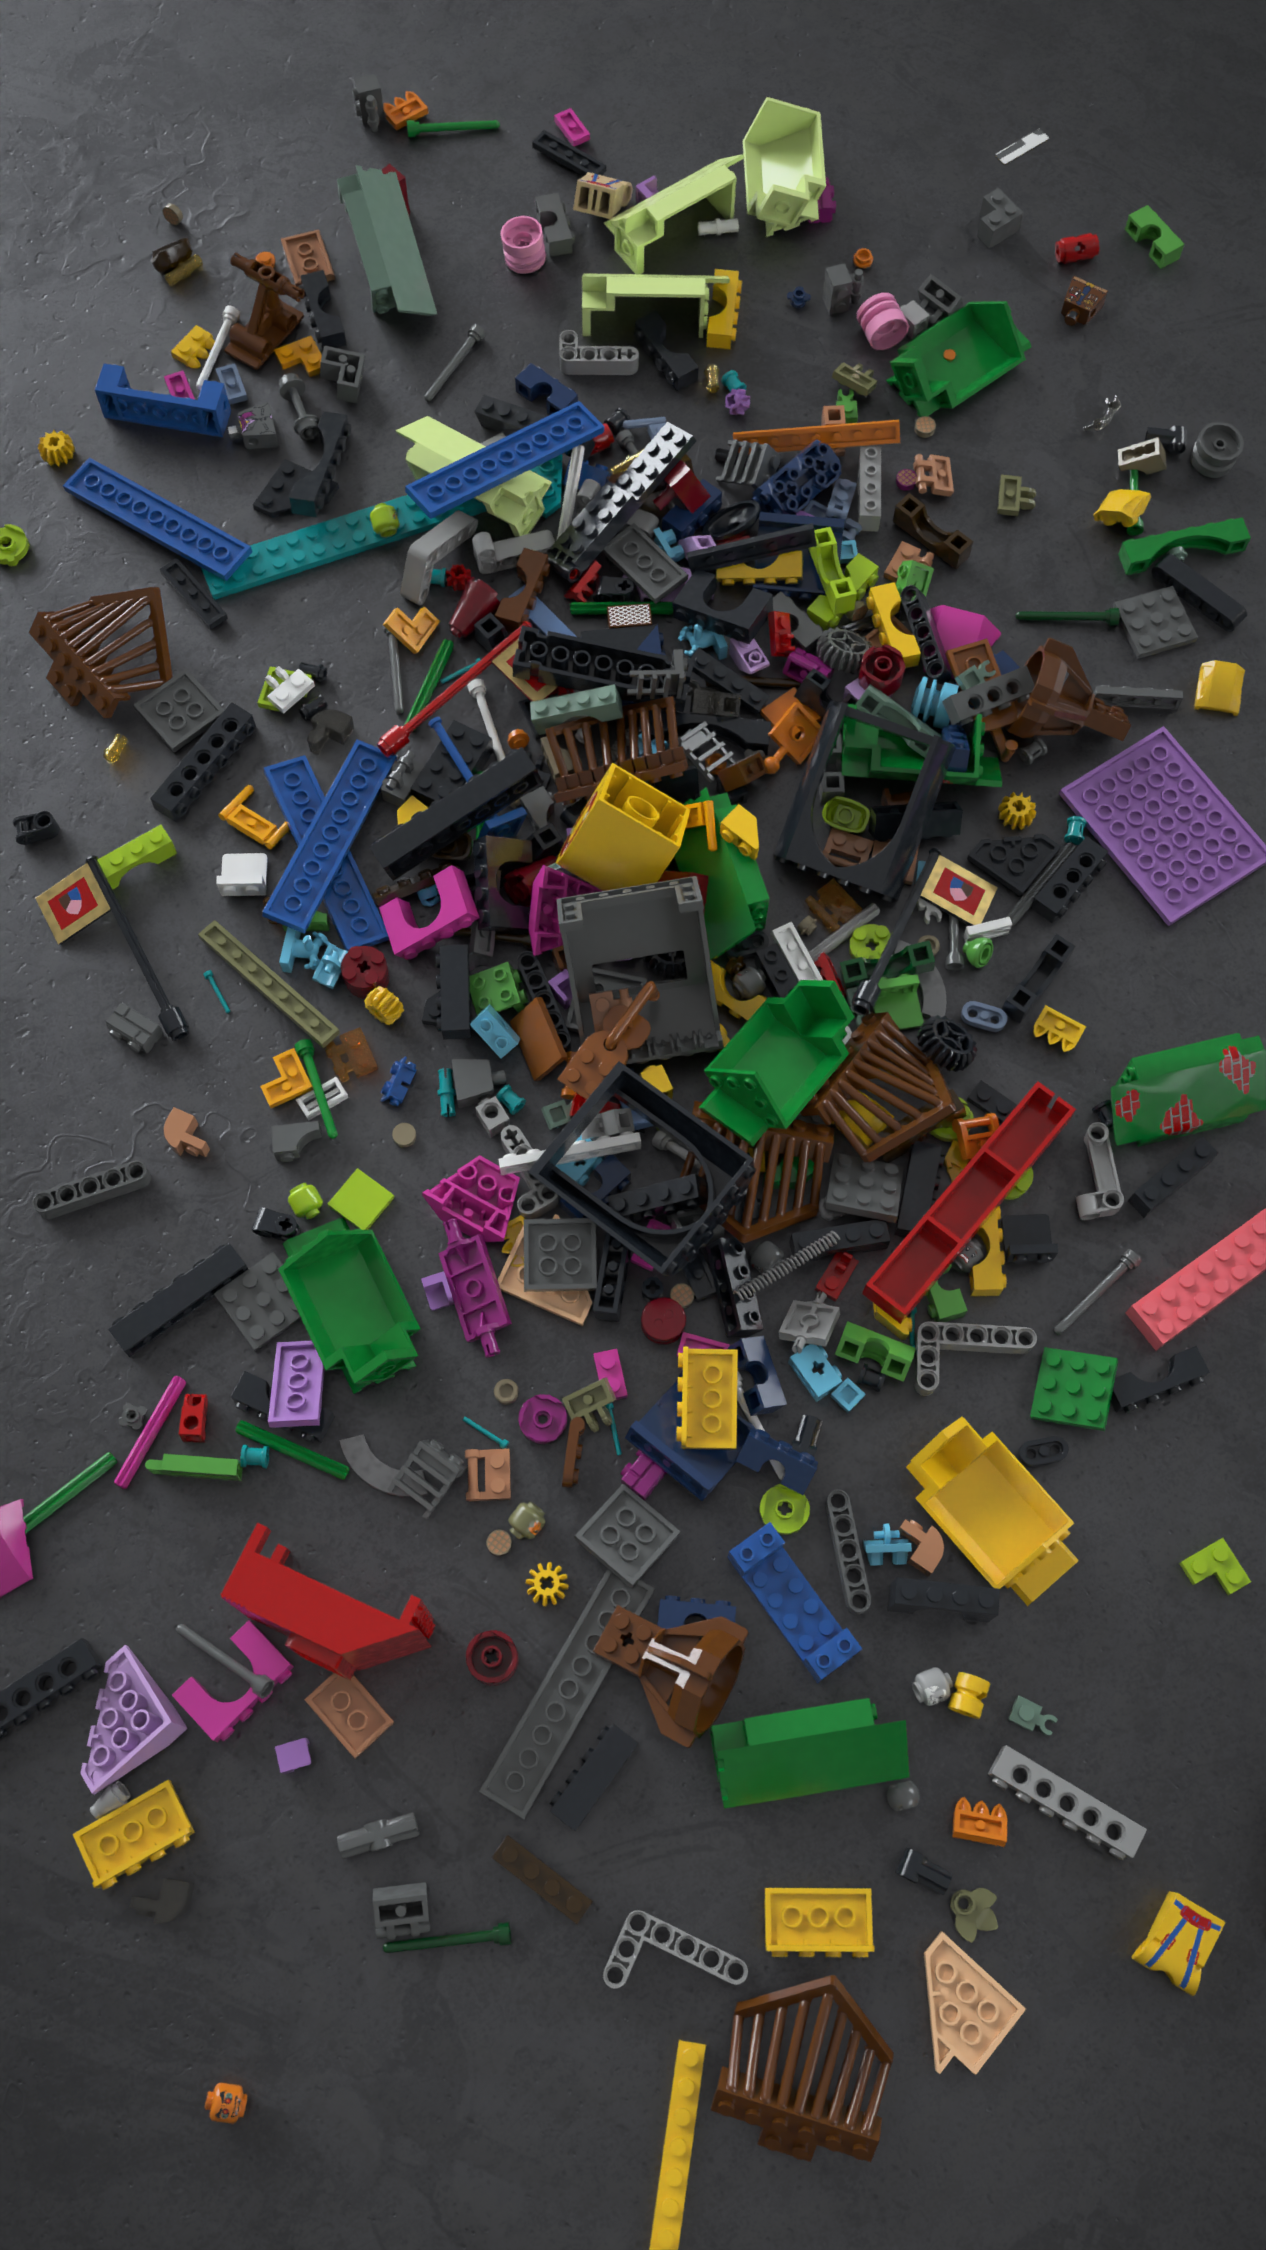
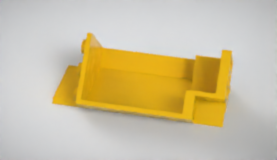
[906,1416,1079,1606]

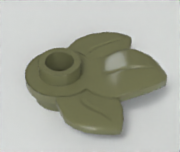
[950,1888,998,1943]

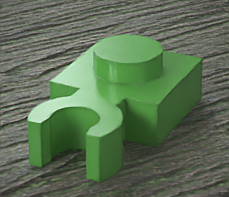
[836,389,858,423]

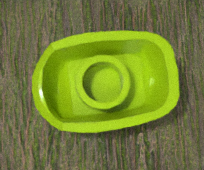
[822,796,870,834]

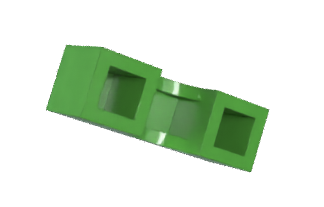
[1125,205,1184,269]
[925,1264,967,1322]
[835,1321,916,1382]

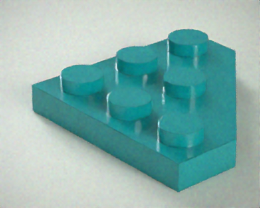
[531,454,563,519]

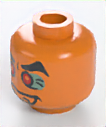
[205,2083,247,2124]

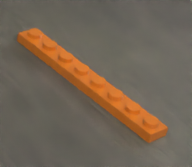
[733,420,900,454]

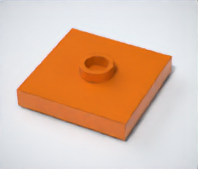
[760,687,821,738]

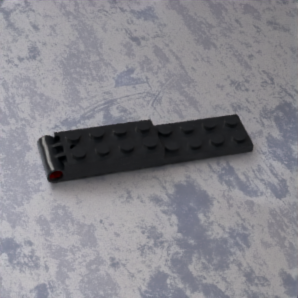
[548,422,696,583]

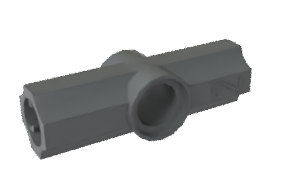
[337,1812,420,1859]

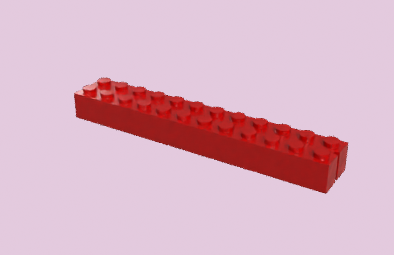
[862,1081,1076,1324]

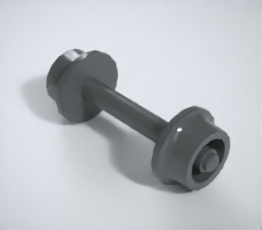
[279,373,320,440]

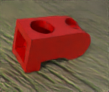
[179,1394,208,1443]

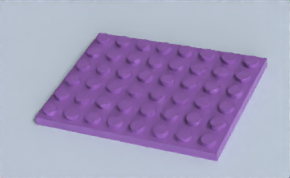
[1059,726,1266,926]

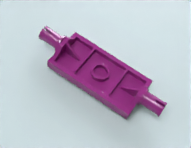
[438,1218,512,1358]

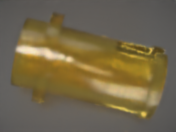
[704,364,720,393]
[103,734,128,763]

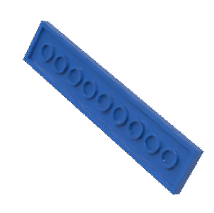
[405,401,605,519]
[63,457,252,581]
[262,739,397,934]
[264,755,389,951]

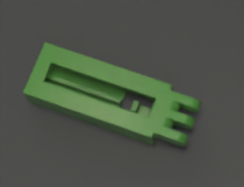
[145,1454,243,1481]

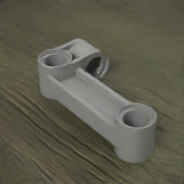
[1075,1122,1124,1220]

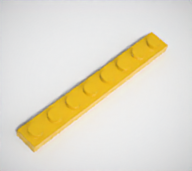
[649,2040,706,2250]

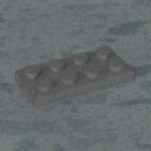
[602,523,688,604]

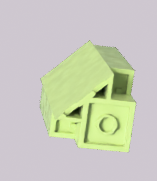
[743,97,826,237]
[604,154,744,274]
[582,274,730,338]
[395,416,552,537]

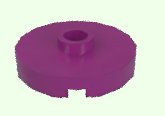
[518,1394,567,1444]

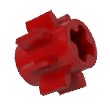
[446,564,471,591]

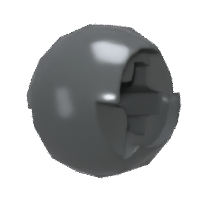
[887,1781,920,1811]

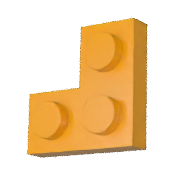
[274,336,322,378]
[383,607,440,654]
[260,1048,313,1109]

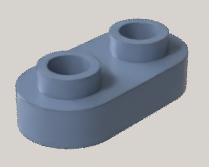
[961,1001,1007,1032]

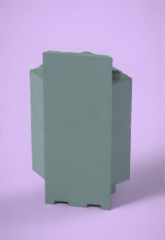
[337,165,437,316]

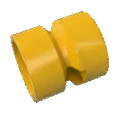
[948,1672,990,1719]

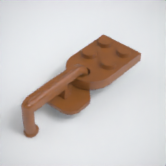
[945,638,1018,762]
[558,981,660,1100]

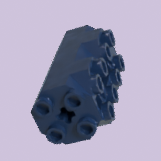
[750,439,842,515]

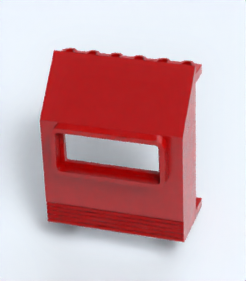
[221,1523,436,1680]

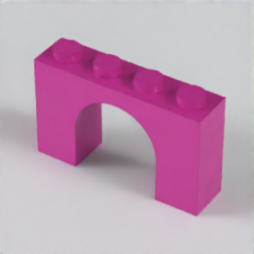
[379,865,479,960]
[172,1620,294,1742]

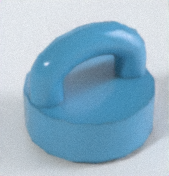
[417,884,439,907]

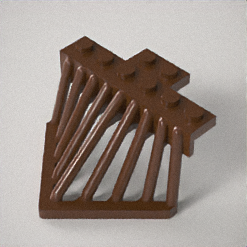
[29,587,173,719]
[545,696,688,805]
[800,1012,956,1162]
[679,1101,834,1243]
[711,1975,894,2162]

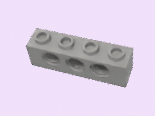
[857,446,881,532]

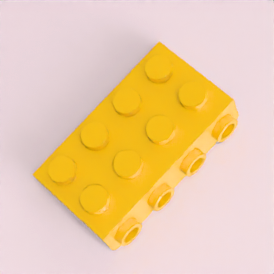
[677,1346,738,1450]
[72,1780,195,1890]
[764,1888,874,1957]

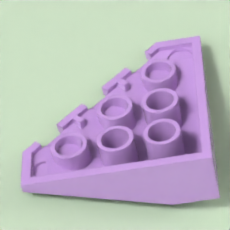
[80,1645,188,1795]

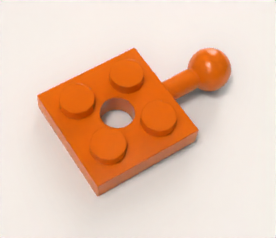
[764,701,821,774]

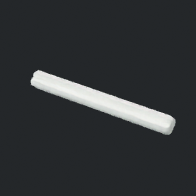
[557,445,584,539]

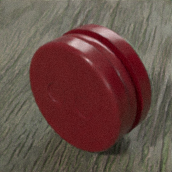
[641,1297,686,1345]

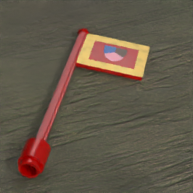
[377,621,559,757]

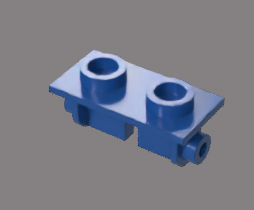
[381,1057,417,1107]

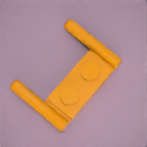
[218,785,290,849]
[684,800,717,851]

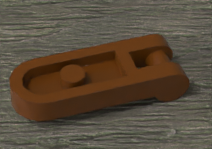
[562,1417,585,1488]

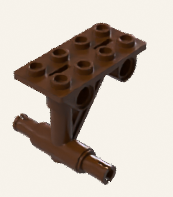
[224,252,305,370]

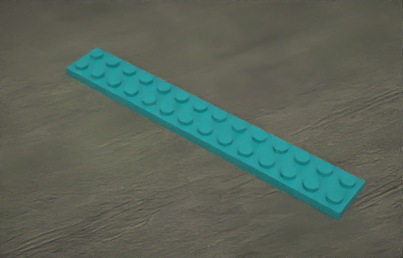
[201,495,487,600]

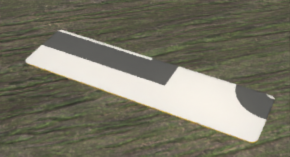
[995,129,1049,164]

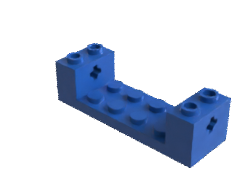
[95,364,231,437]
[727,1522,862,1683]

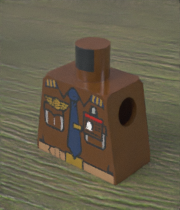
[1061,276,1108,326]

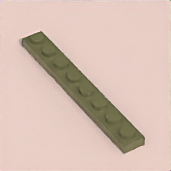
[198,920,340,1048]

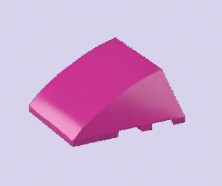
[919,605,1001,680]
[528,865,602,956]
[422,1155,520,1242]
[0,1499,33,1597]

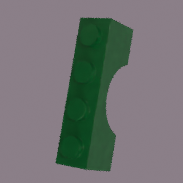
[840,941,935,992]

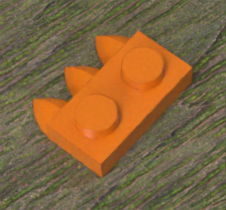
[383,91,429,131]
[952,1797,1007,1847]

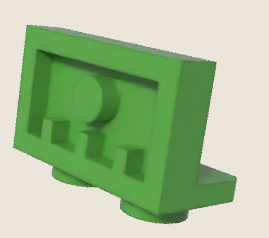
[896,560,934,605]

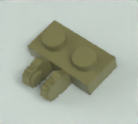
[832,362,878,396]
[997,475,1036,516]
[562,1378,617,1432]

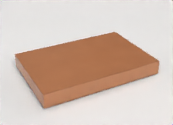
[281,230,335,287]
[305,1673,395,1759]

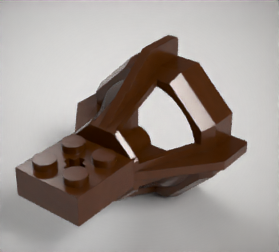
[1005,638,1131,741]
[593,1605,749,1748]

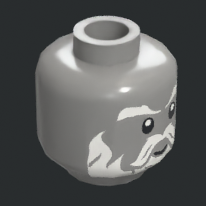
[912,1667,953,1706]

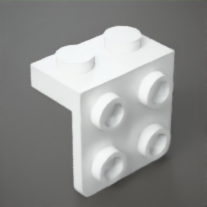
[216,853,268,896]

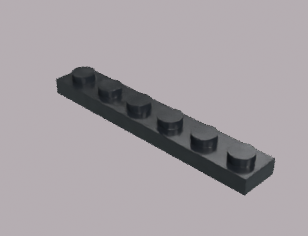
[687,523,817,575]

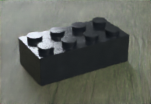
[410,720,494,808]

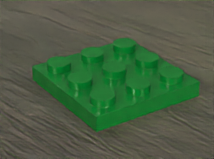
[1030,1347,1118,1431]

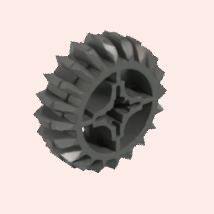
[816,627,872,674]

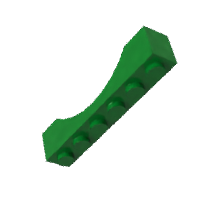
[1118,517,1251,575]

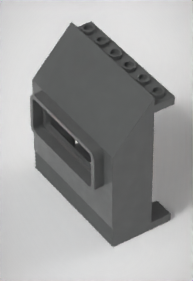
[557,876,724,1064]

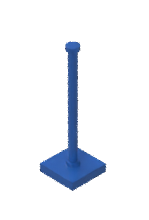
[428,717,527,839]

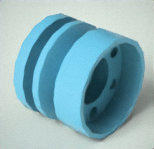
[911,677,959,729]

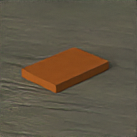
[509,997,567,1081]

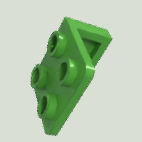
[470,962,529,1015]
[874,974,924,1031]

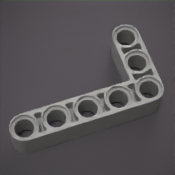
[400,510,478,605]
[914,1322,1037,1396]
[603,1910,748,1989]

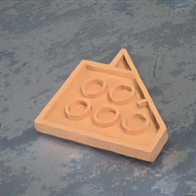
[498,1214,592,1326]
[924,1932,1026,2075]

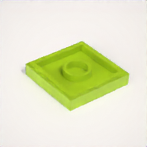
[327,1168,395,1230]

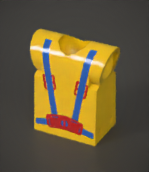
[1132,1891,1226,1996]

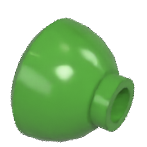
[963,937,993,968]

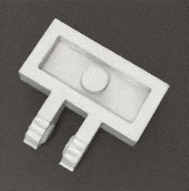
[265,666,315,714]

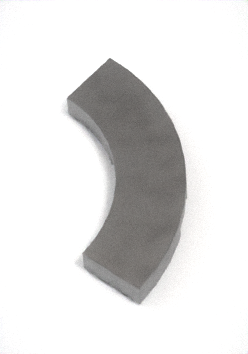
[894,940,947,1018]
[339,1434,428,1498]

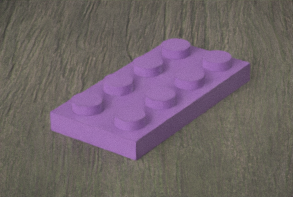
[268,1341,325,1428]

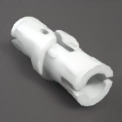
[698,218,739,236]

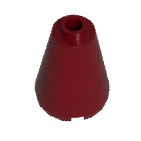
[448,577,502,639]
[503,855,557,907]

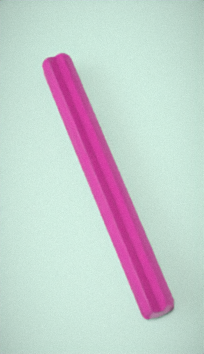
[114,1376,186,1489]

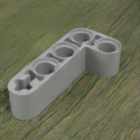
[559,330,639,375]
[576,479,659,539]
[472,530,555,574]
[501,1125,559,1219]

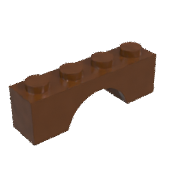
[495,548,551,633]

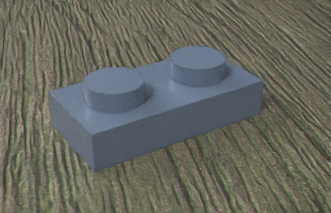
[216,363,248,405]

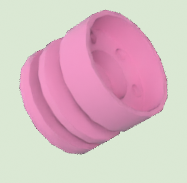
[501,216,546,274]
[856,293,909,350]

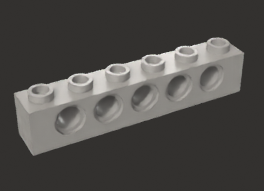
[988,1745,1147,1860]

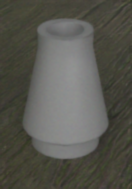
[90,1781,131,1820]

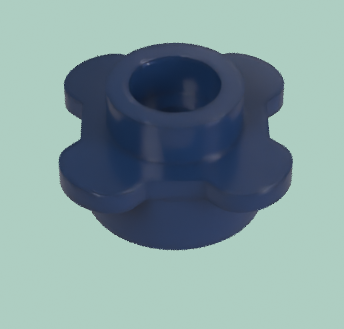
[787,286,811,308]

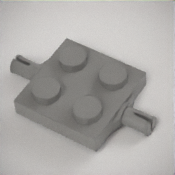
[779,1291,840,1354]

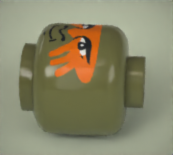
[508,1501,545,1540]

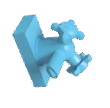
[678,624,728,660]
[279,927,330,973]

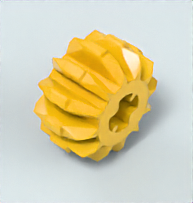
[38,429,75,466]
[998,792,1036,830]
[364,986,404,1025]
[526,1562,569,1607]

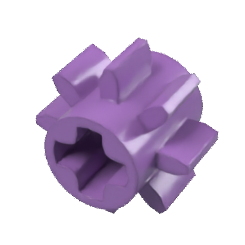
[725,389,750,415]

